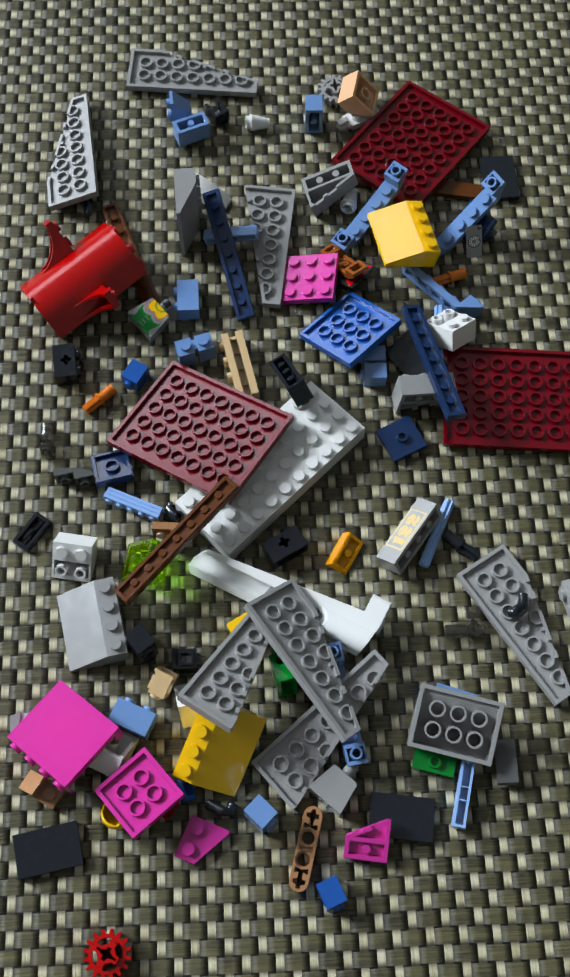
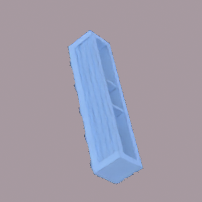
[203,224,259,245]
[103,486,164,522]
[451,759,476,830]

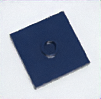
[376,415,427,463]
[90,450,135,488]

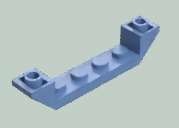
[330,160,408,252]
[436,170,506,257]
[402,267,484,317]
[327,641,369,767]

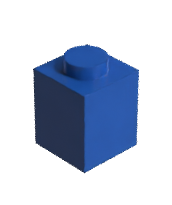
[121,359,150,392]
[315,875,347,913]

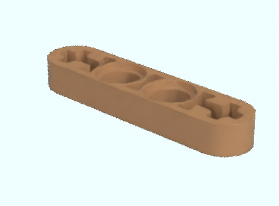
[289,806,322,893]

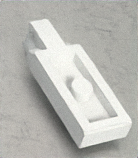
[336,107,379,132]

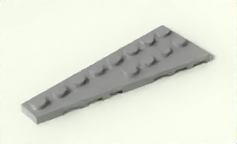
[245,185,296,309]
[177,586,274,733]
[251,649,389,810]

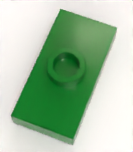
[411,748,457,779]

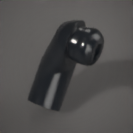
[164,501,184,521]
[507,593,528,619]
[205,799,238,817]

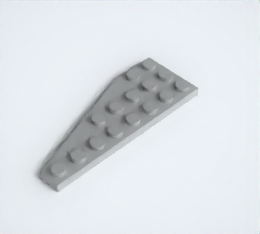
[126,48,258,98]
[47,93,99,211]
[456,544,570,706]
[243,578,361,743]

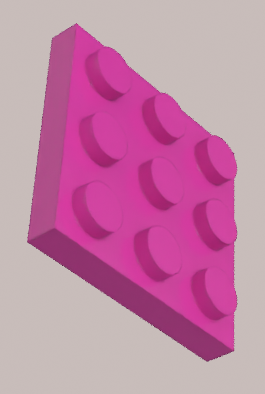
[281,253,339,305]
[94,747,185,841]

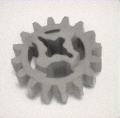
[317,74,343,107]

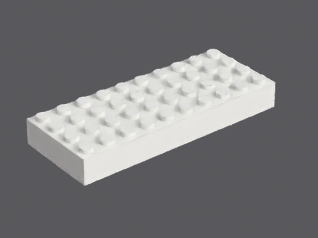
[175,381,365,559]

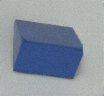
[176,780,197,804]

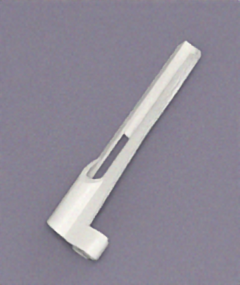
[188,549,392,656]

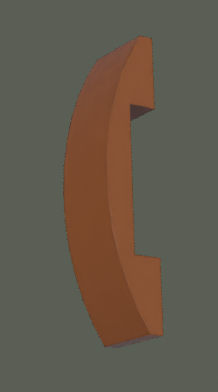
[320,244,369,279]

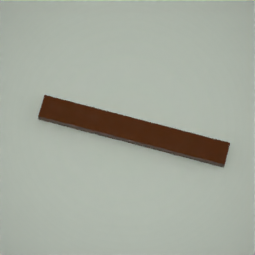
[356,179,482,201]
[100,202,161,304]
[114,475,241,605]

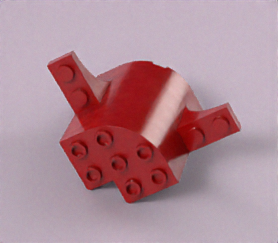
[19,220,147,339]

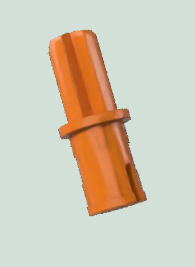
[433,268,467,285]
[82,384,117,414]

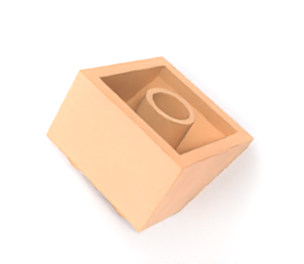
[338,70,379,117]

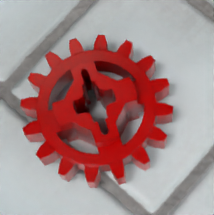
[83,928,132,977]

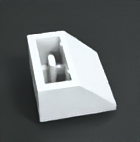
[426,309,476,352]
[51,532,98,582]

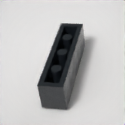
[269,353,314,407]

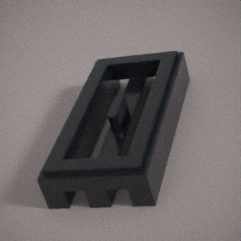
[12,511,53,554]

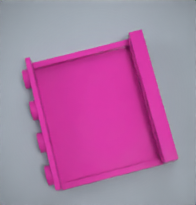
[7,680,124,794]

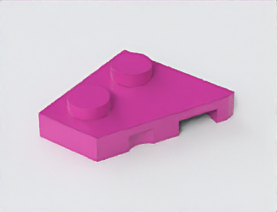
[174,815,230,865]
[343,819,391,863]

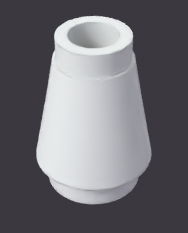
[245,114,270,131]
[340,189,358,214]

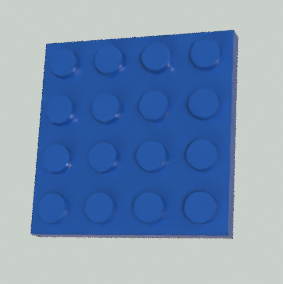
[299,291,402,369]

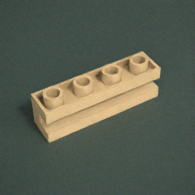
[218,330,259,399]

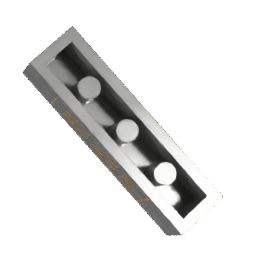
[376,497,443,575]

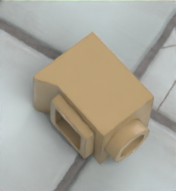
[147,666,179,700]

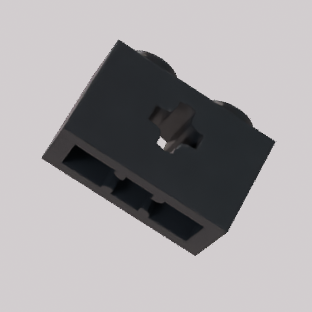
[52,343,82,386]
[262,525,308,569]
[124,623,159,665]

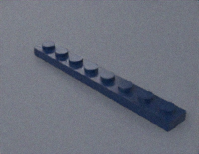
[202,188,256,322]
[401,304,466,421]

